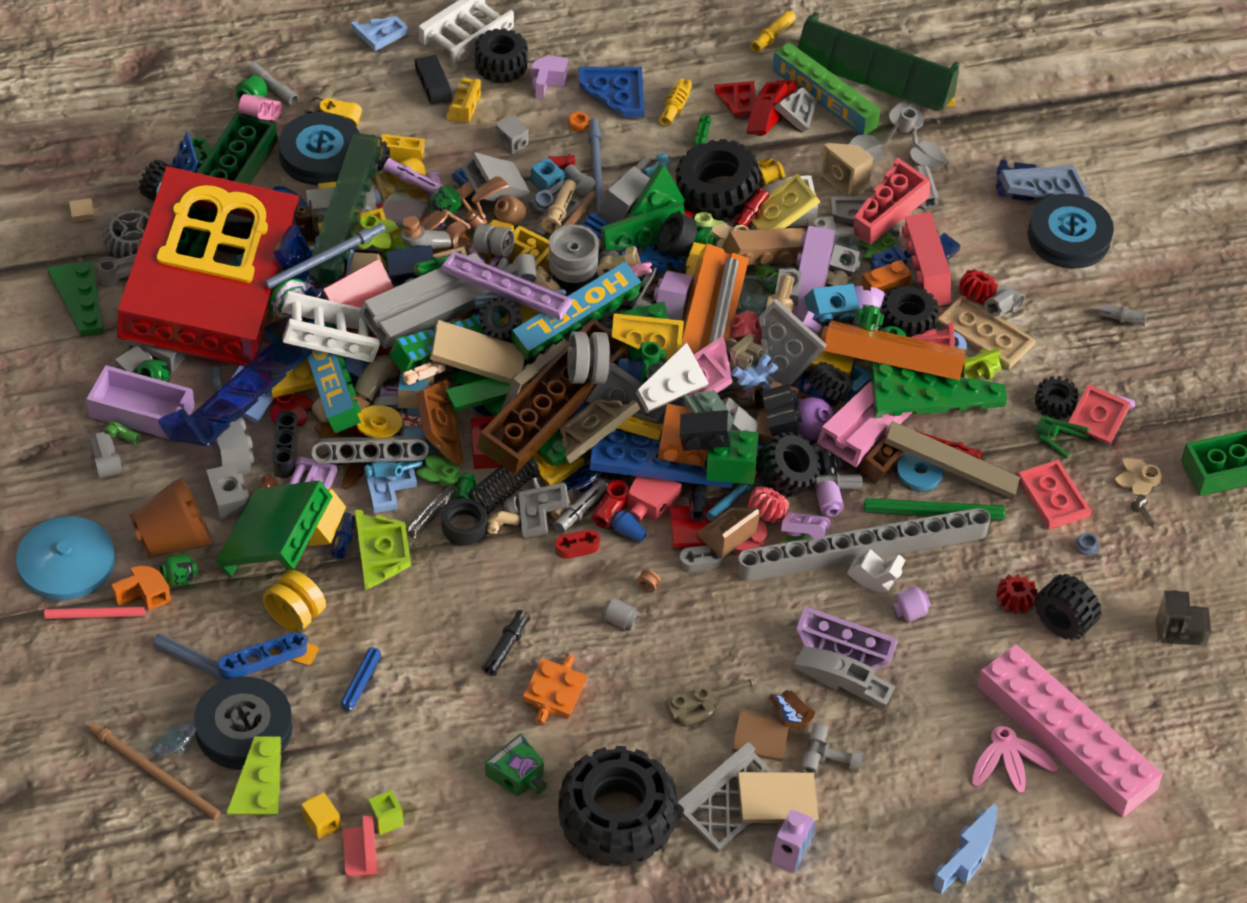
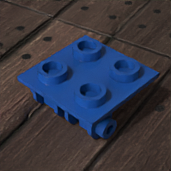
[172,132,198,173]

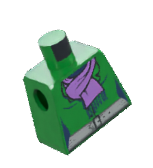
[485,733,547,795]

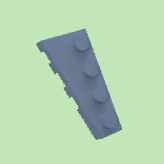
[998,165,1091,199]

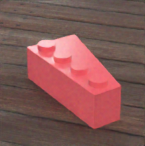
[854,158,930,245]
[902,212,951,306]

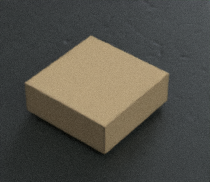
[69,198,95,222]

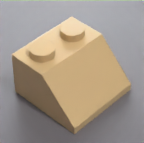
[821,143,873,196]

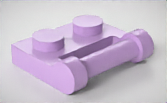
[288,457,338,489]
[781,512,831,540]

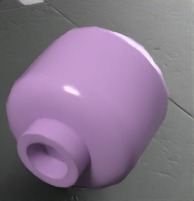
[893,586,931,622]

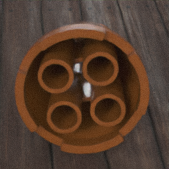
[129,478,213,559]

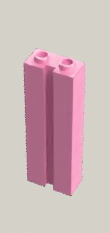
[817,365,912,467]

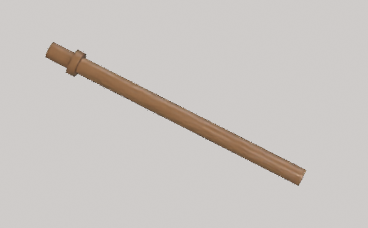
[88,722,221,820]

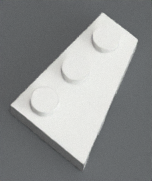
[636,343,709,413]

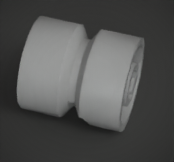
[473,224,515,257]

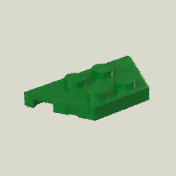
[626,163,685,219]

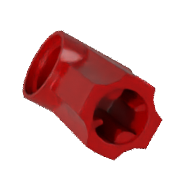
[591,480,628,529]

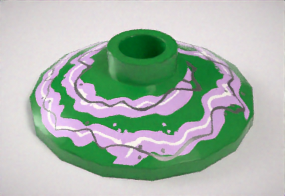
[269,279,308,319]

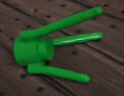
[633,342,667,384]
[1036,416,1090,458]

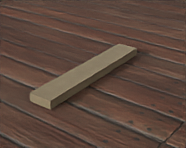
[884,421,1020,499]

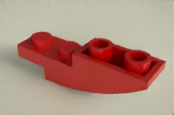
[746,80,798,136]

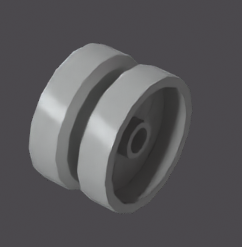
[548,224,599,283]
[567,331,610,384]

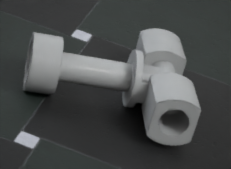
[801,724,864,776]

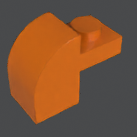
[112,566,171,611]

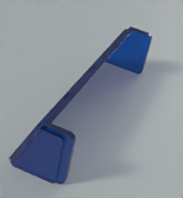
[158,316,312,446]

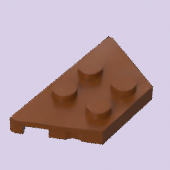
[416,380,464,466]

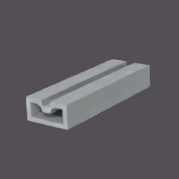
[359,253,495,349]

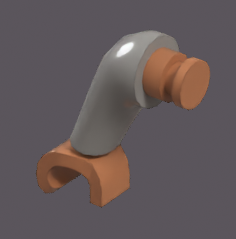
[401,216,472,252]

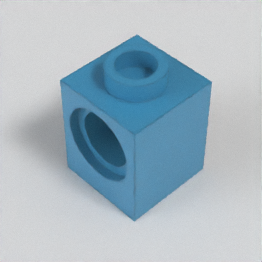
[531,158,564,191]

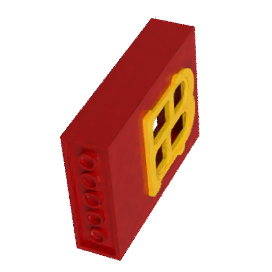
[117,166,299,368]

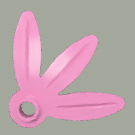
[972,726,1058,792]

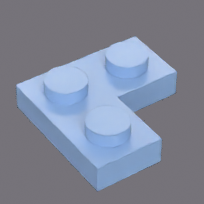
[365,468,417,513]

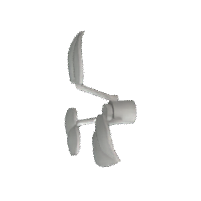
[848,100,947,168]

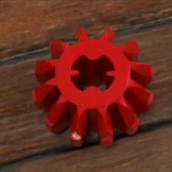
[958,269,998,304]
[996,573,1038,615]

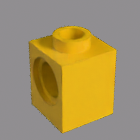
[301,792,341,840]

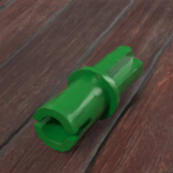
[413,255,450,276]

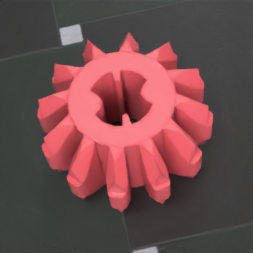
[747,486,789,523]

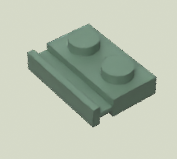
[682,390,734,426]

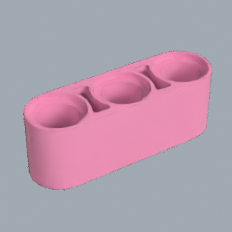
[238,94,281,120]

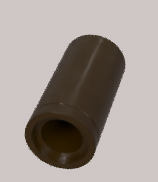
[717,385,765,410]

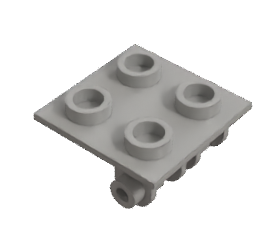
[629,268,657,309]

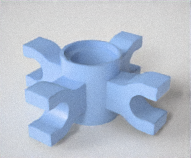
[731,354,779,390]

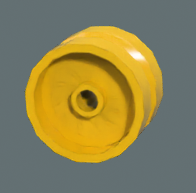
[262,570,326,633]

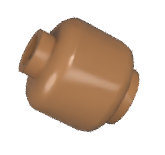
[493,194,526,226]

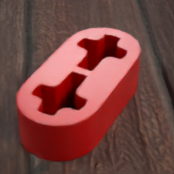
[555,529,600,559]

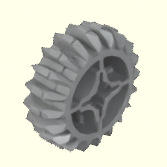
[102,208,151,258]

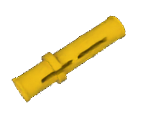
[750,10,796,53]

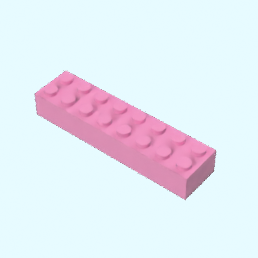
[977,644,1163,818]

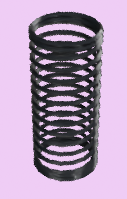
[469,457,539,514]

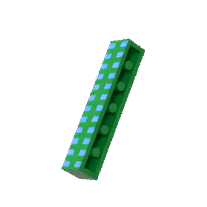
[390,309,513,373]

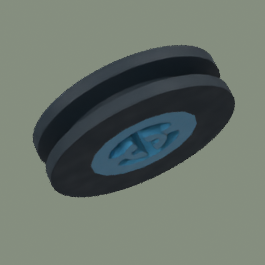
[279,112,361,185]
[1027,193,1114,269]

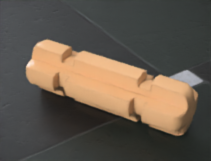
[402,360,446,385]

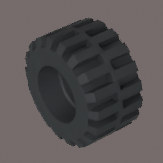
[475,28,528,83]
[880,285,939,337]
[756,432,820,497]
[1034,574,1102,641]

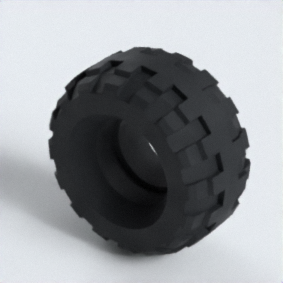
[558,746,678,867]

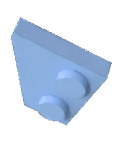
[351,16,409,51]

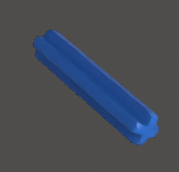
[341,647,381,711]

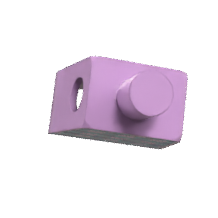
[771,810,815,873]

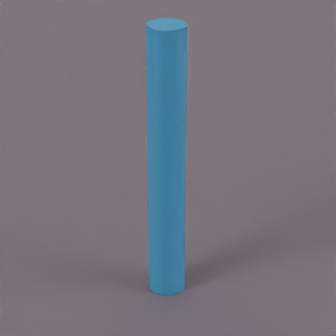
[706,483,752,521]

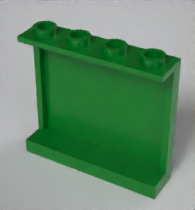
[216,480,333,577]

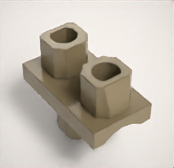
[725,334,763,371]

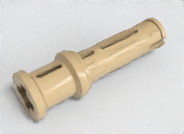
[541,180,576,234]

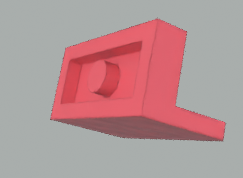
[343,815,377,876]

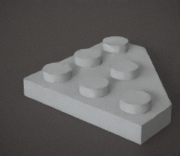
[759,299,827,386]

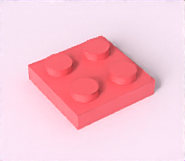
[1068,384,1131,445]

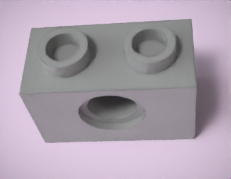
[206,463,250,521]

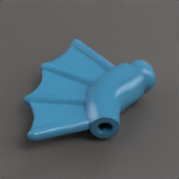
[364,461,422,478]

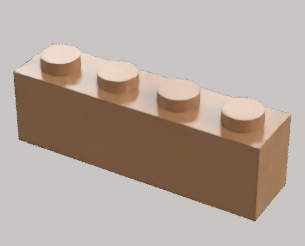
[722,228,807,265]

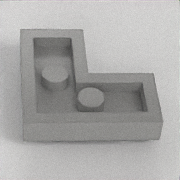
[518,482,569,538]

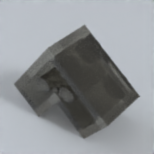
[1156,590,1211,646]

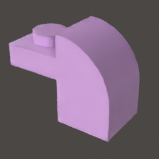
[531,56,568,100]

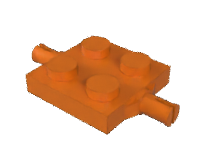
[522,653,587,725]

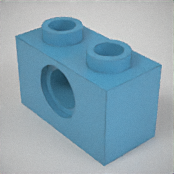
[804,284,860,324]

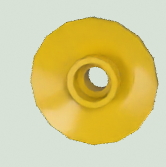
[356,405,402,438]

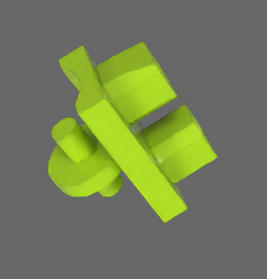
[962,348,1001,380]

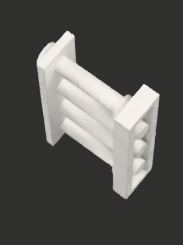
[418,0,514,67]
[282,291,380,362]

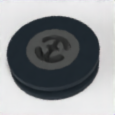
[194,677,292,770]

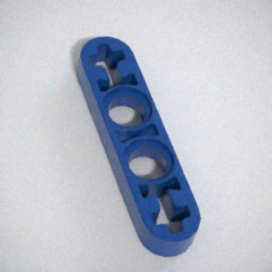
[218,632,308,680]

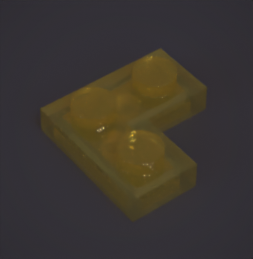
[373,170,429,205]

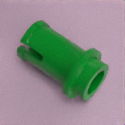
[454,472,477,500]

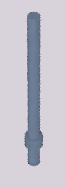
[588,118,604,216]
[264,223,386,289]

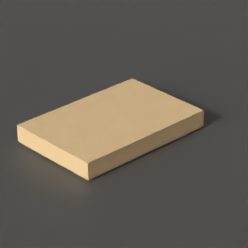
[737,772,819,823]

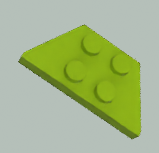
[355,509,411,590]

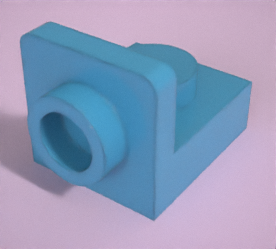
[846,365,871,402]

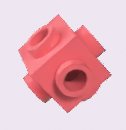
[729,311,762,345]

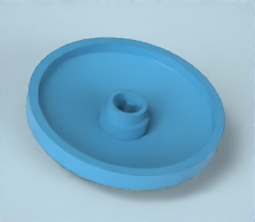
[16,516,115,600]

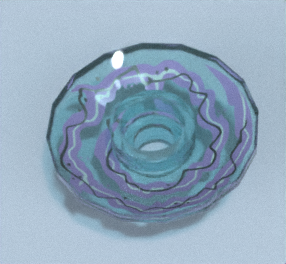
[151,721,196,756]

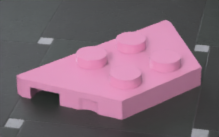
[675,336,732,404]

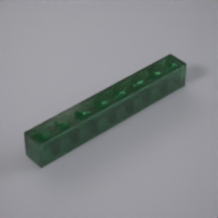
[309,133,383,284]

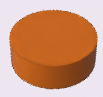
[568,112,590,132]

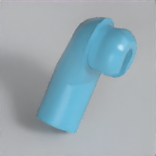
[644,153,670,178]

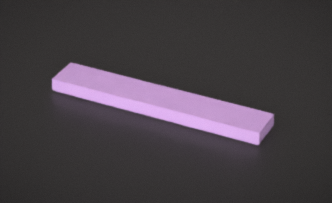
[441,251,572,320]

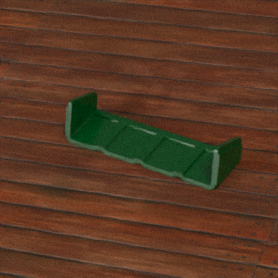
[797,12,960,111]

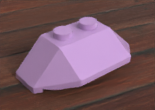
[797,606,898,670]

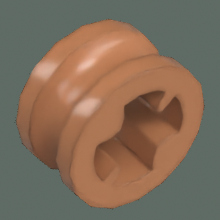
[636,569,661,593]

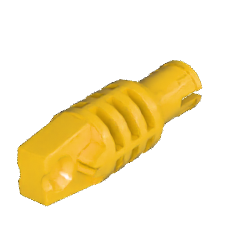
[659,78,692,127]

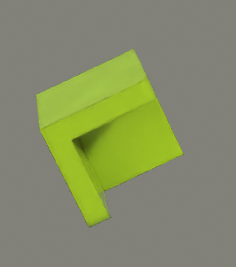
[368,790,403,835]

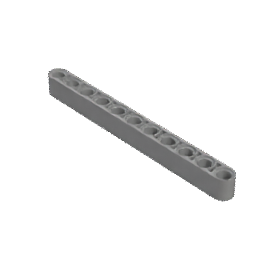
[737,508,990,581]

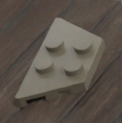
[560,399,640,464]

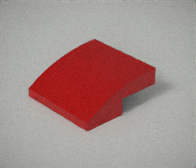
[669,505,719,548]

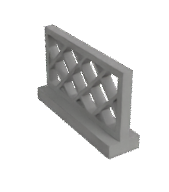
[677,742,773,852]

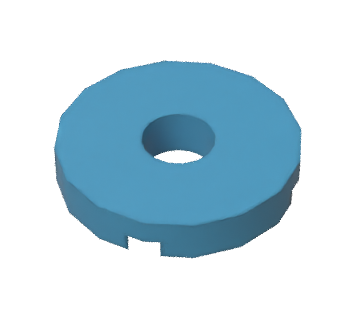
[897,453,944,492]

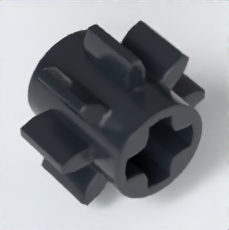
[817,450,842,475]

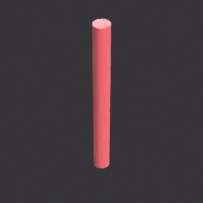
[44,607,145,619]

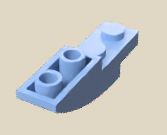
[933,804,997,894]

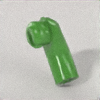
[104,421,141,445]

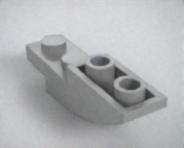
[793,646,895,710]

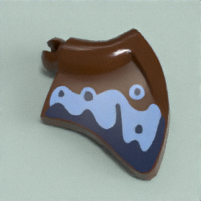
[769,690,815,728]

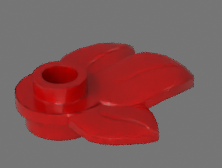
[270,393,314,426]

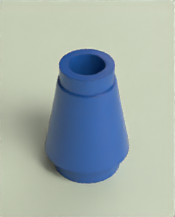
[611,510,648,543]

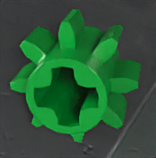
[854,304,884,330]

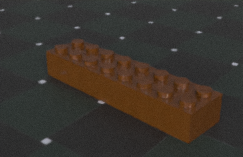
[477,319,630,475]

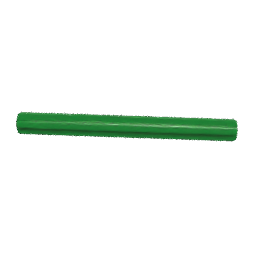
[863,498,1005,520]

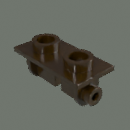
[295,200,320,245]

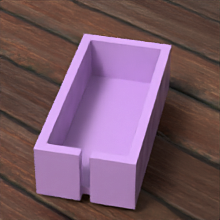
[86,365,195,441]

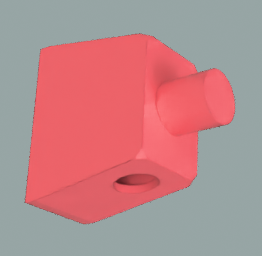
[627,476,681,522]

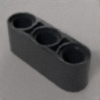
[414,54,452,105]
[272,411,299,479]

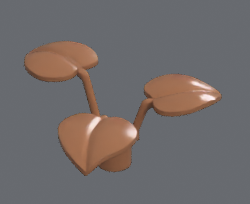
[419,176,510,233]

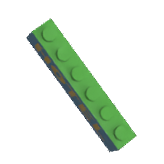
[773,42,880,135]

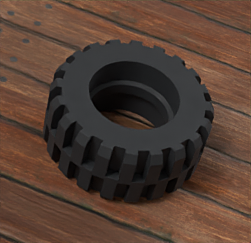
[675,139,762,221]

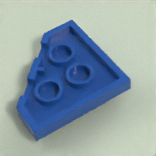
[579,67,644,118]

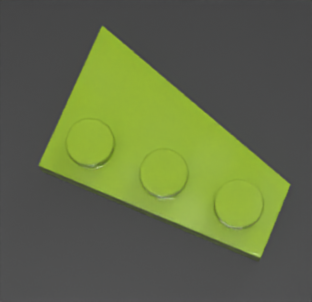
[226,737,281,815]

